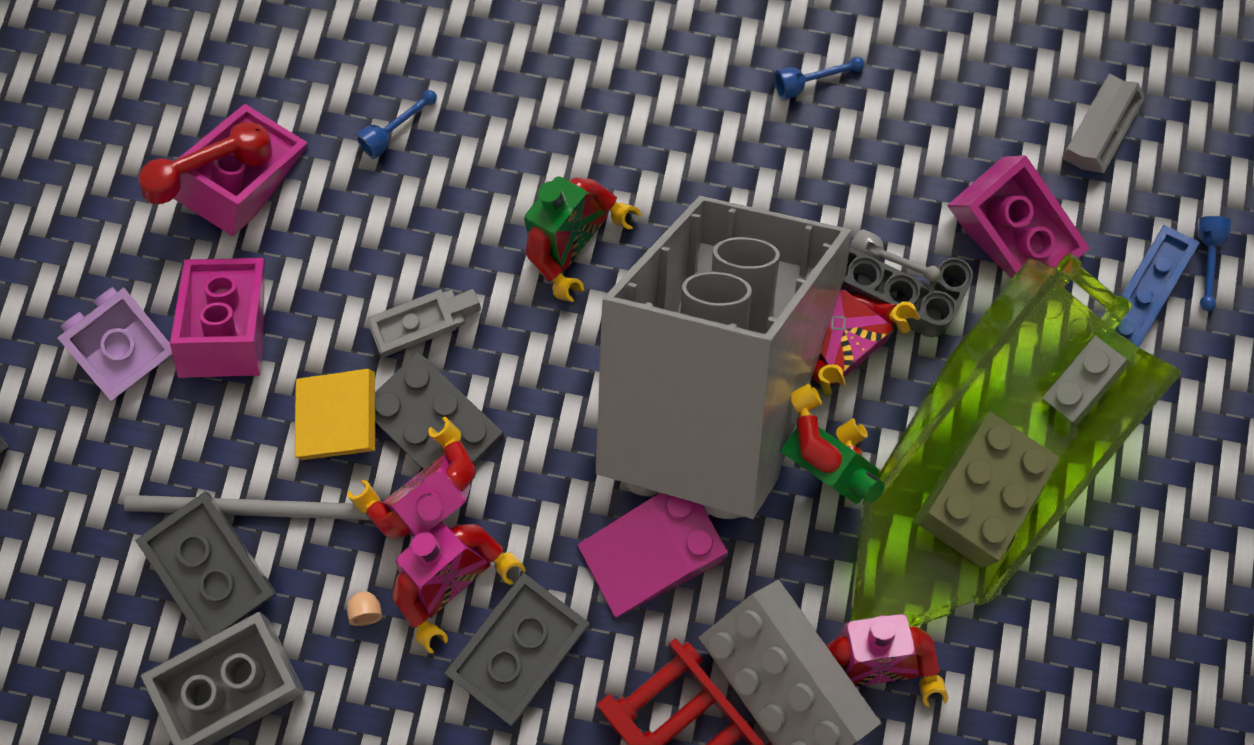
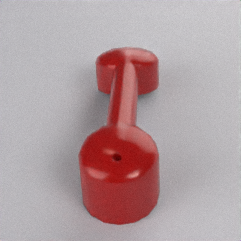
[138,122,272,204]

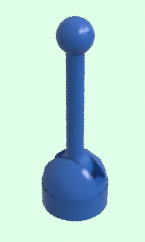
[774,57,864,100]
[355,90,437,159]
[1197,216,1231,311]

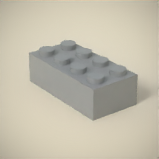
[698,579,881,745]

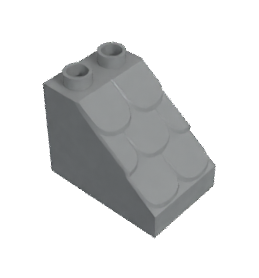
[596,196,852,519]

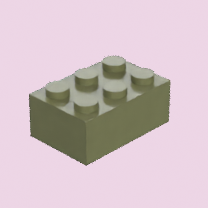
[913,411,1060,568]

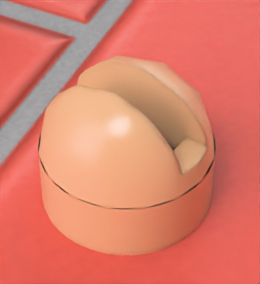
[347,591,382,626]

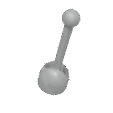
[850,229,941,282]

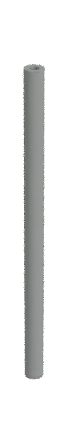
[124,495,371,521]

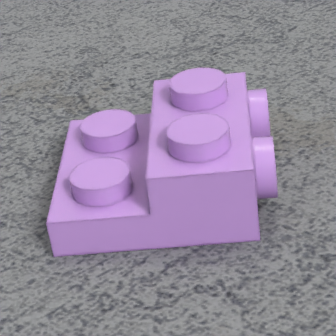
[58,287,172,401]

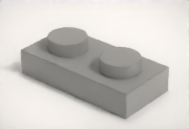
[1043,335,1130,426]

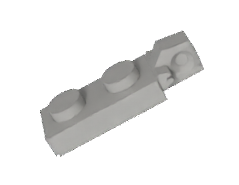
[367,289,481,358]

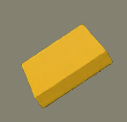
[295,369,375,460]

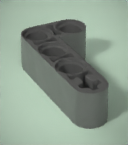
[840,247,973,338]

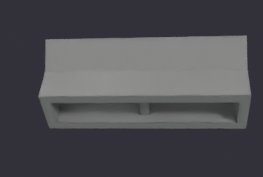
[1061,73,1145,173]

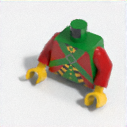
[524,176,641,302]
[780,383,885,504]

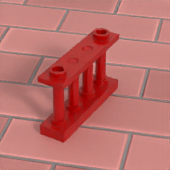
[596,638,772,745]

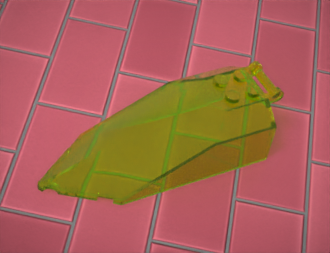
[851,253,1181,626]

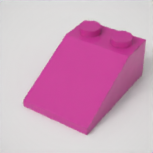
[173,104,308,236]
[947,155,1090,298]
[170,258,265,378]
[577,493,728,619]

